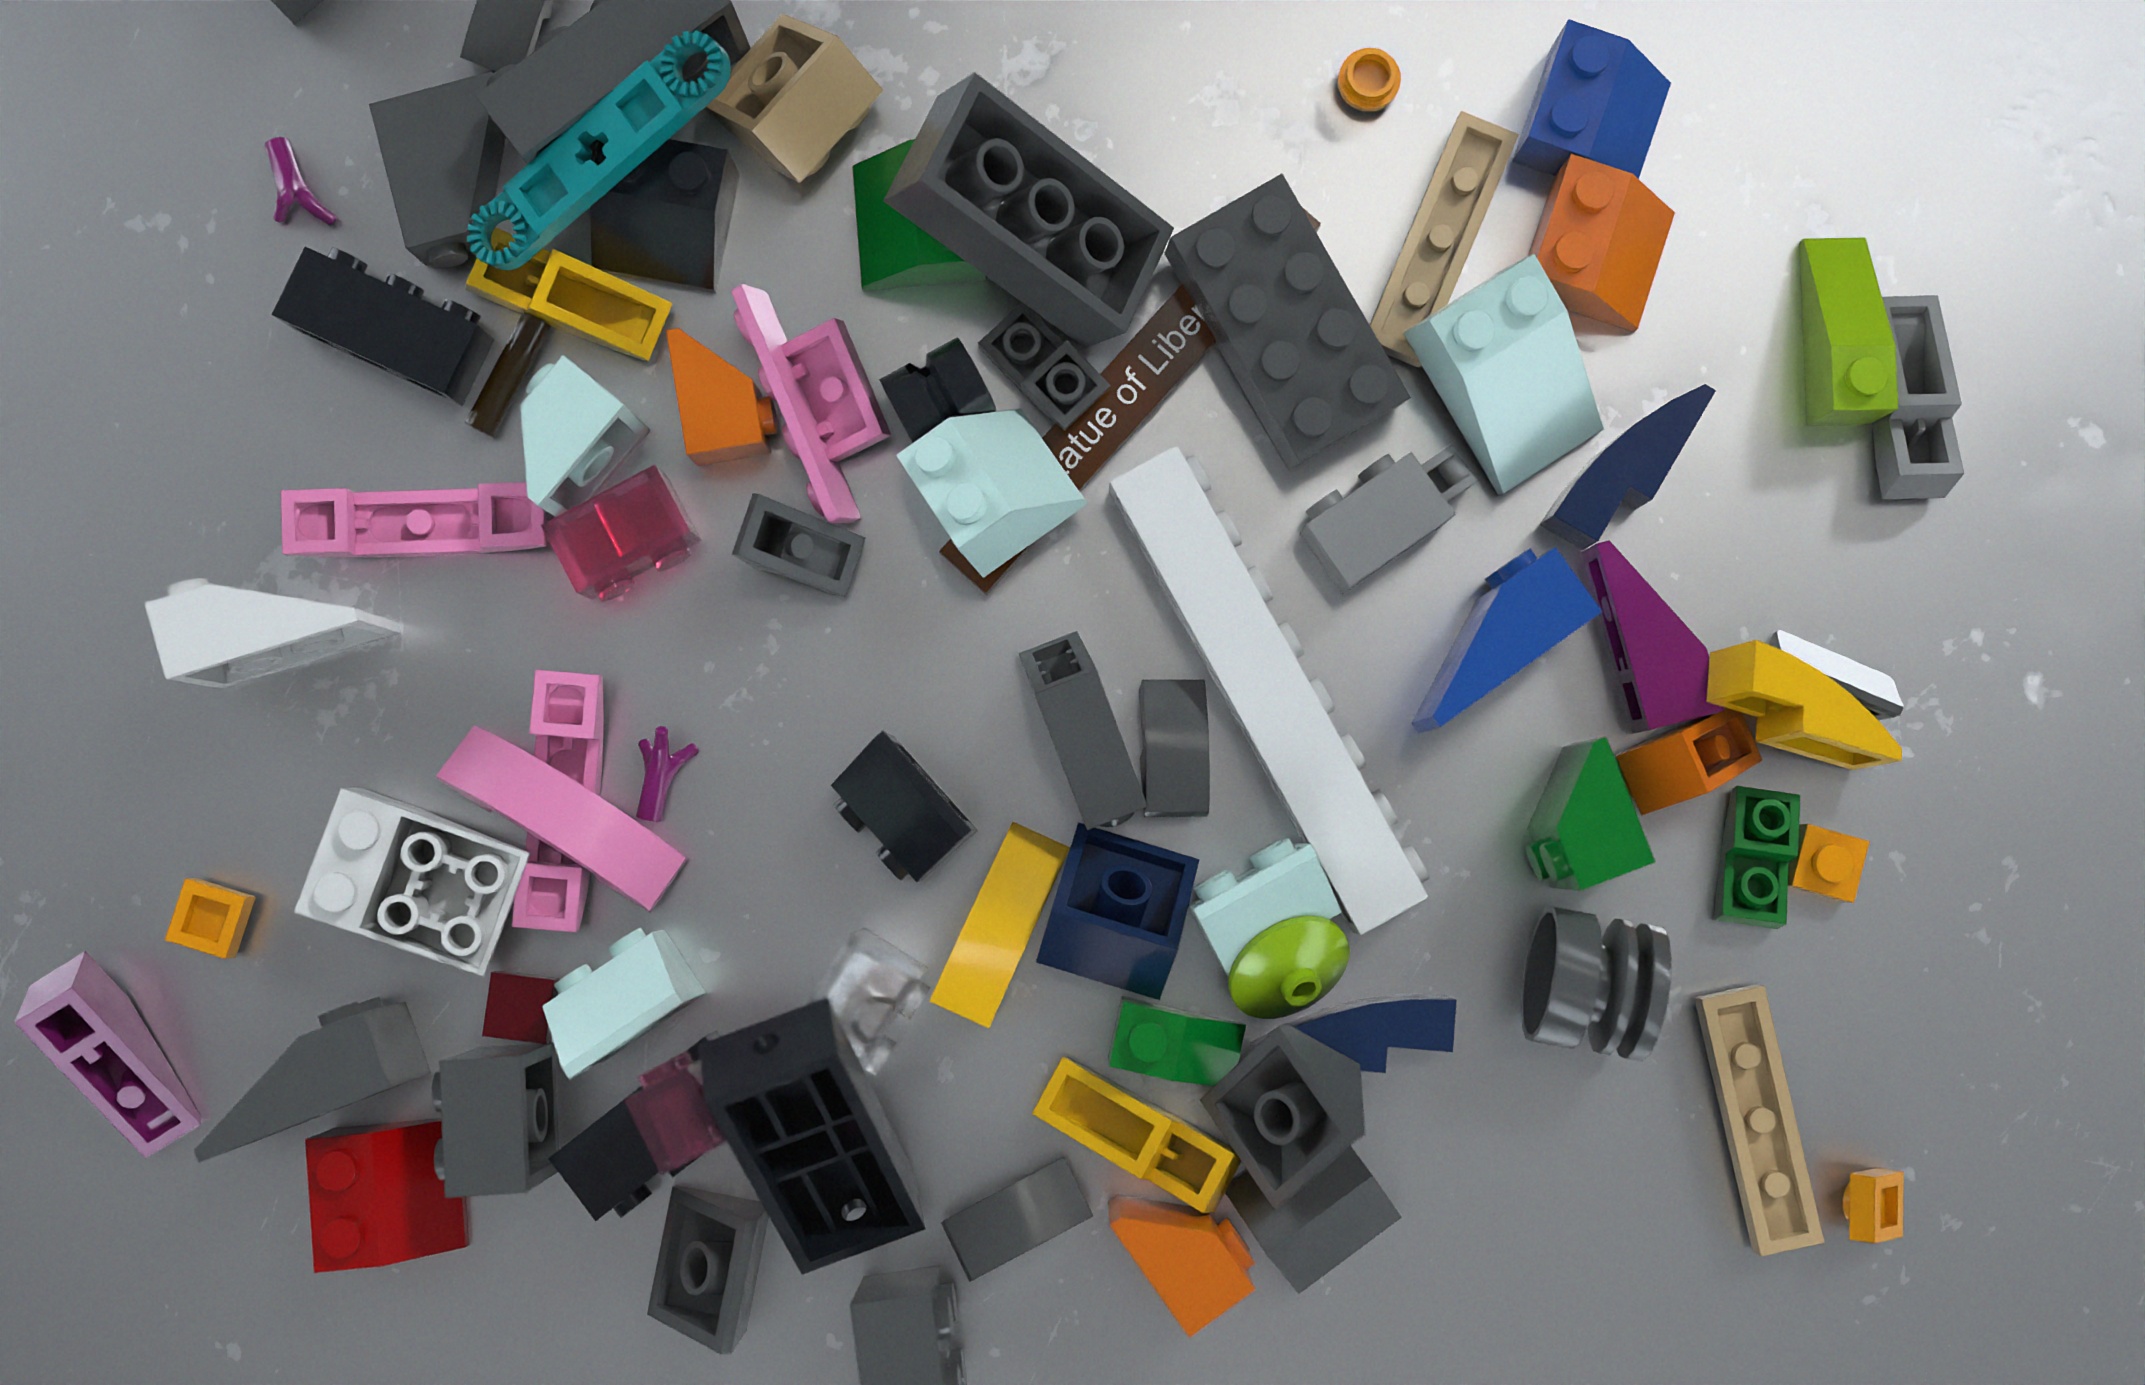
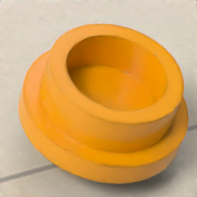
[1338,48,1401,112]

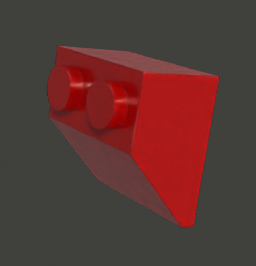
[305,1118,469,1273]

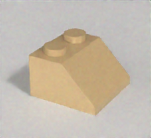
[704,13,884,183]

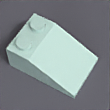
[1403,254,1604,495]

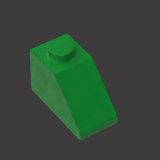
[1108,996,1246,1086]

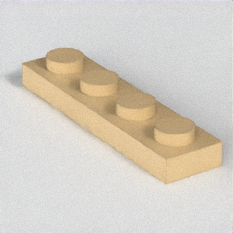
[1370,111,1519,368]
[1694,984,1825,1257]

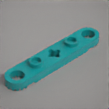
[467,30,731,270]

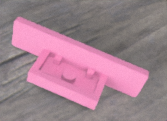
[731,284,891,524]

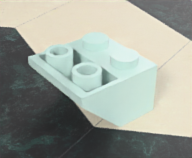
[1188,838,1341,976]

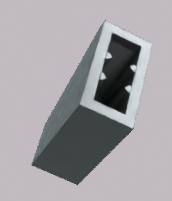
[369,71,506,268]
[1018,631,1148,830]

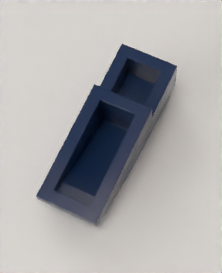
[1539,384,1716,550]
[1250,994,1457,1073]

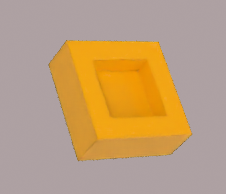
[1788,824,1870,903]
[165,878,256,959]
[1843,1168,1904,1244]

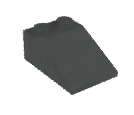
[194,996,431,1163]

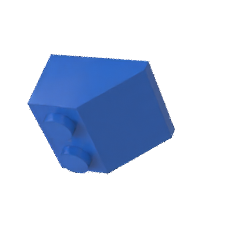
[1512,19,1671,179]

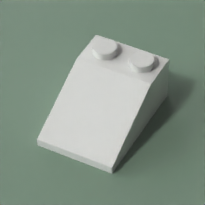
[144,579,401,689]

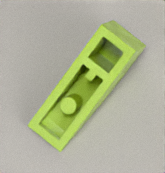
[1799,237,1898,426]

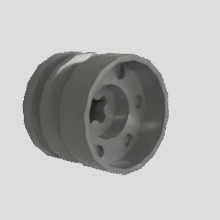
[1521,906,1672,1062]

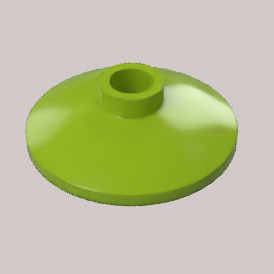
[1228,916,1350,1019]

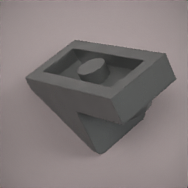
[732,493,866,597]

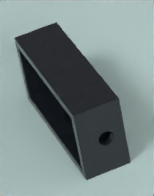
[699,997,926,1275]

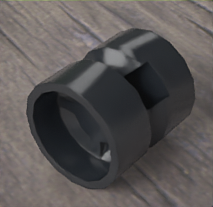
[879,337,996,443]

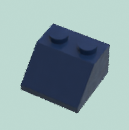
[1036,822,1199,1000]

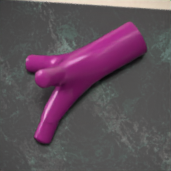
[265,137,337,226]
[636,726,699,822]

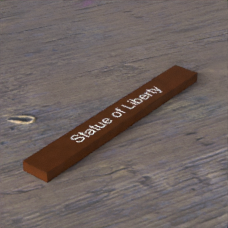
[939,206,1321,596]

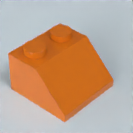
[1528,154,1675,332]
[1108,1194,1256,1338]

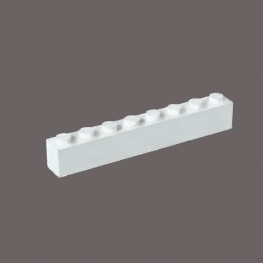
[1109,445,1429,935]

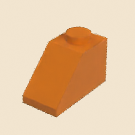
[666,328,779,466]
[1616,707,1763,815]

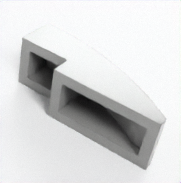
[1872,295,1964,499]

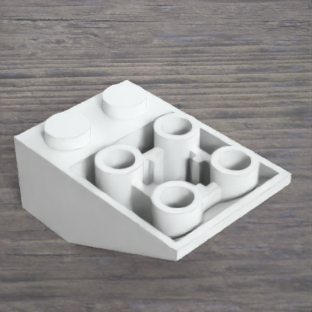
[294,787,531,977]

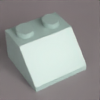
[520,355,651,525]
[896,409,1088,578]
[543,928,706,1079]

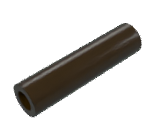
[464,312,552,438]

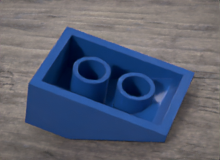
[1411,547,1603,733]

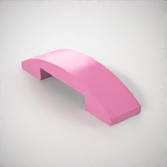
[281,482,547,557]
[512,670,604,932]
[436,725,687,913]

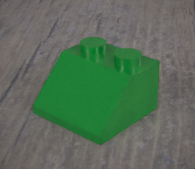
[852,139,986,291]
[1526,737,1656,891]

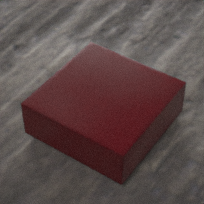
[482,971,560,1044]

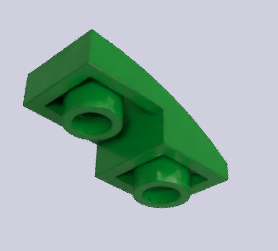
[1714,786,1800,929]

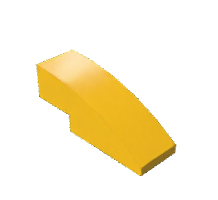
[465,227,673,362]
[1707,640,1902,770]
[929,822,1070,1028]
[1032,1057,1241,1213]

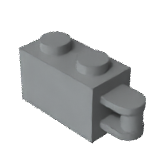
[1300,445,1478,595]

